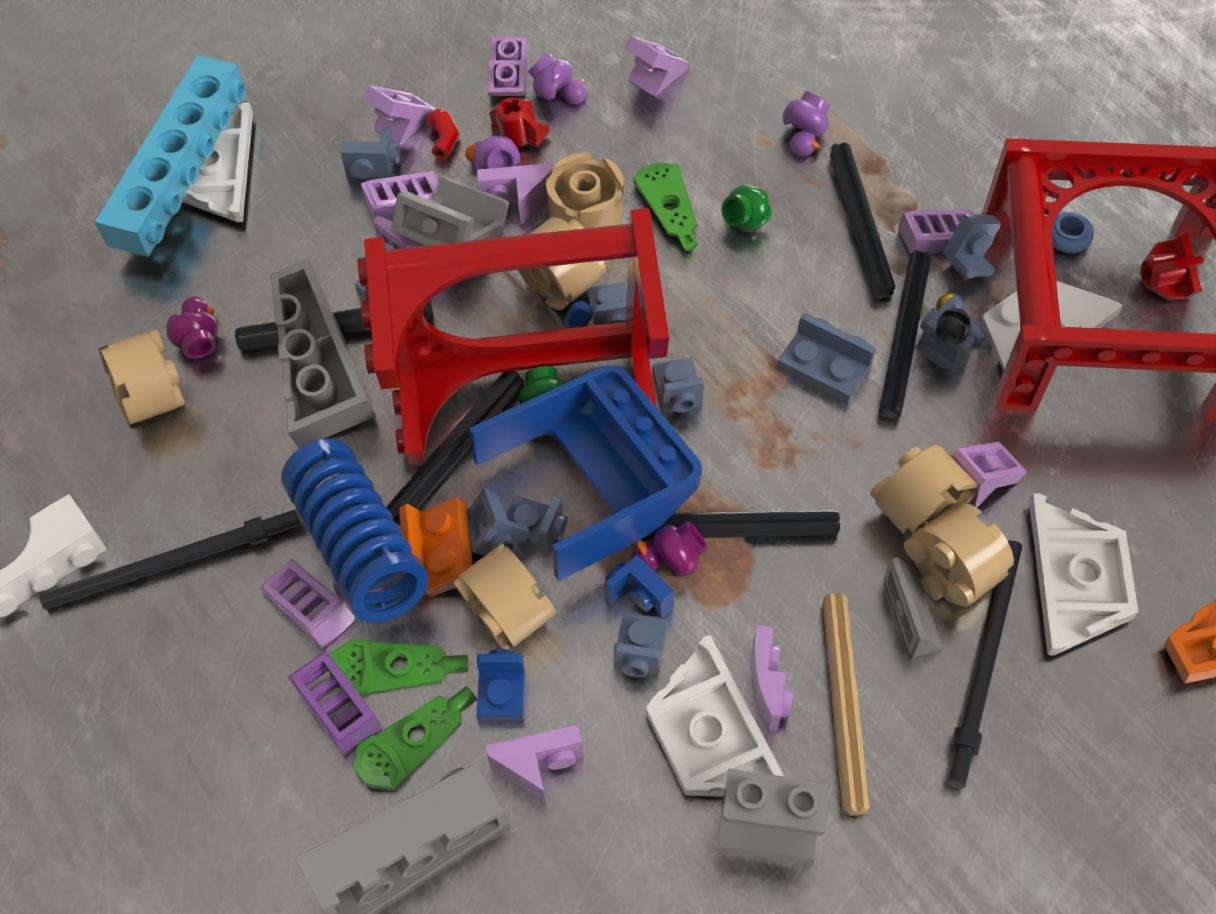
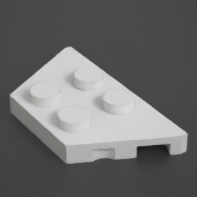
[182,102,253,222]
[980,281,1123,371]
[1029,493,1139,655]
[645,635,784,797]

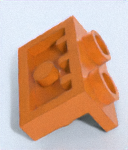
[399,497,473,597]

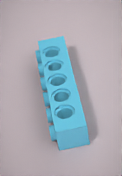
[95,55,246,257]

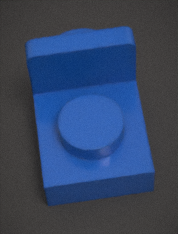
[604,555,674,618]
[476,649,526,723]

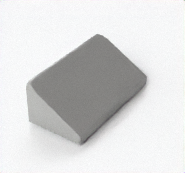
[884,557,943,657]

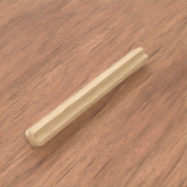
[822,593,870,816]

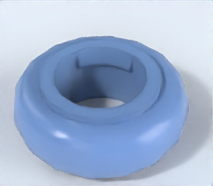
[1052,211,1094,253]

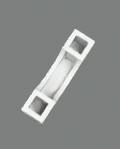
[0,494,107,617]

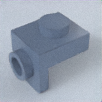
[340,127,399,179]

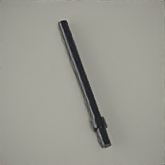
[39,509,301,610]
[947,540,1022,789]

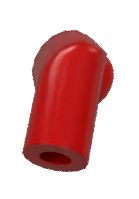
[426,109,460,160]

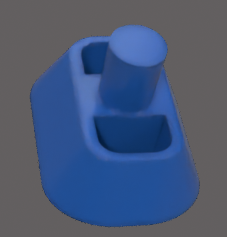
[564,301,593,328]

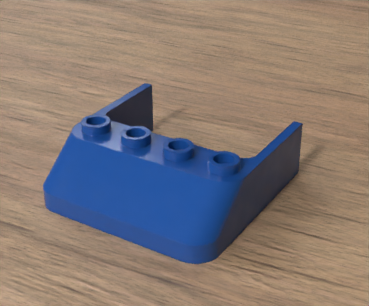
[469,365,702,582]

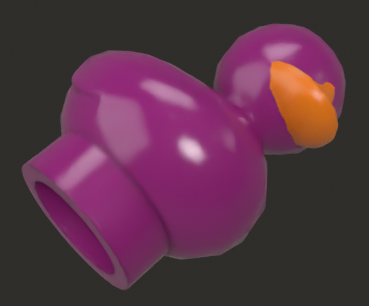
[166,296,219,359]
[631,521,708,577]

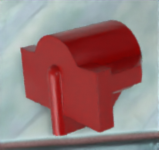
[489,98,550,147]
[1140,234,1204,301]

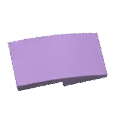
[488,36,528,96]
[751,624,793,733]

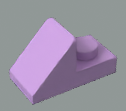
[625,35,691,96]
[363,85,435,145]
[477,163,553,225]
[951,442,1027,508]
[485,725,584,802]

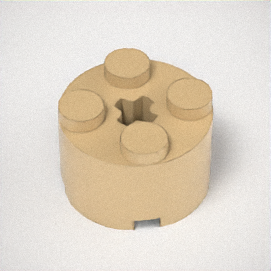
[546,153,624,228]
[518,217,607,310]
[98,329,185,425]
[870,445,978,539]
[904,502,1014,607]
[453,543,557,649]

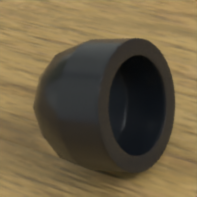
[935,308,971,345]

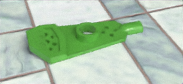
[633,162,698,251]
[329,639,468,695]
[352,686,477,791]

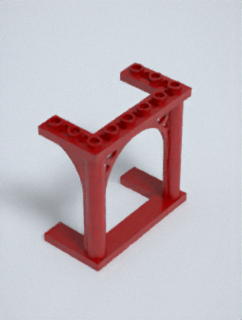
[981,138,1216,420]
[357,208,669,467]

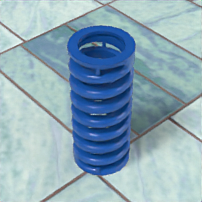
[281,438,429,623]

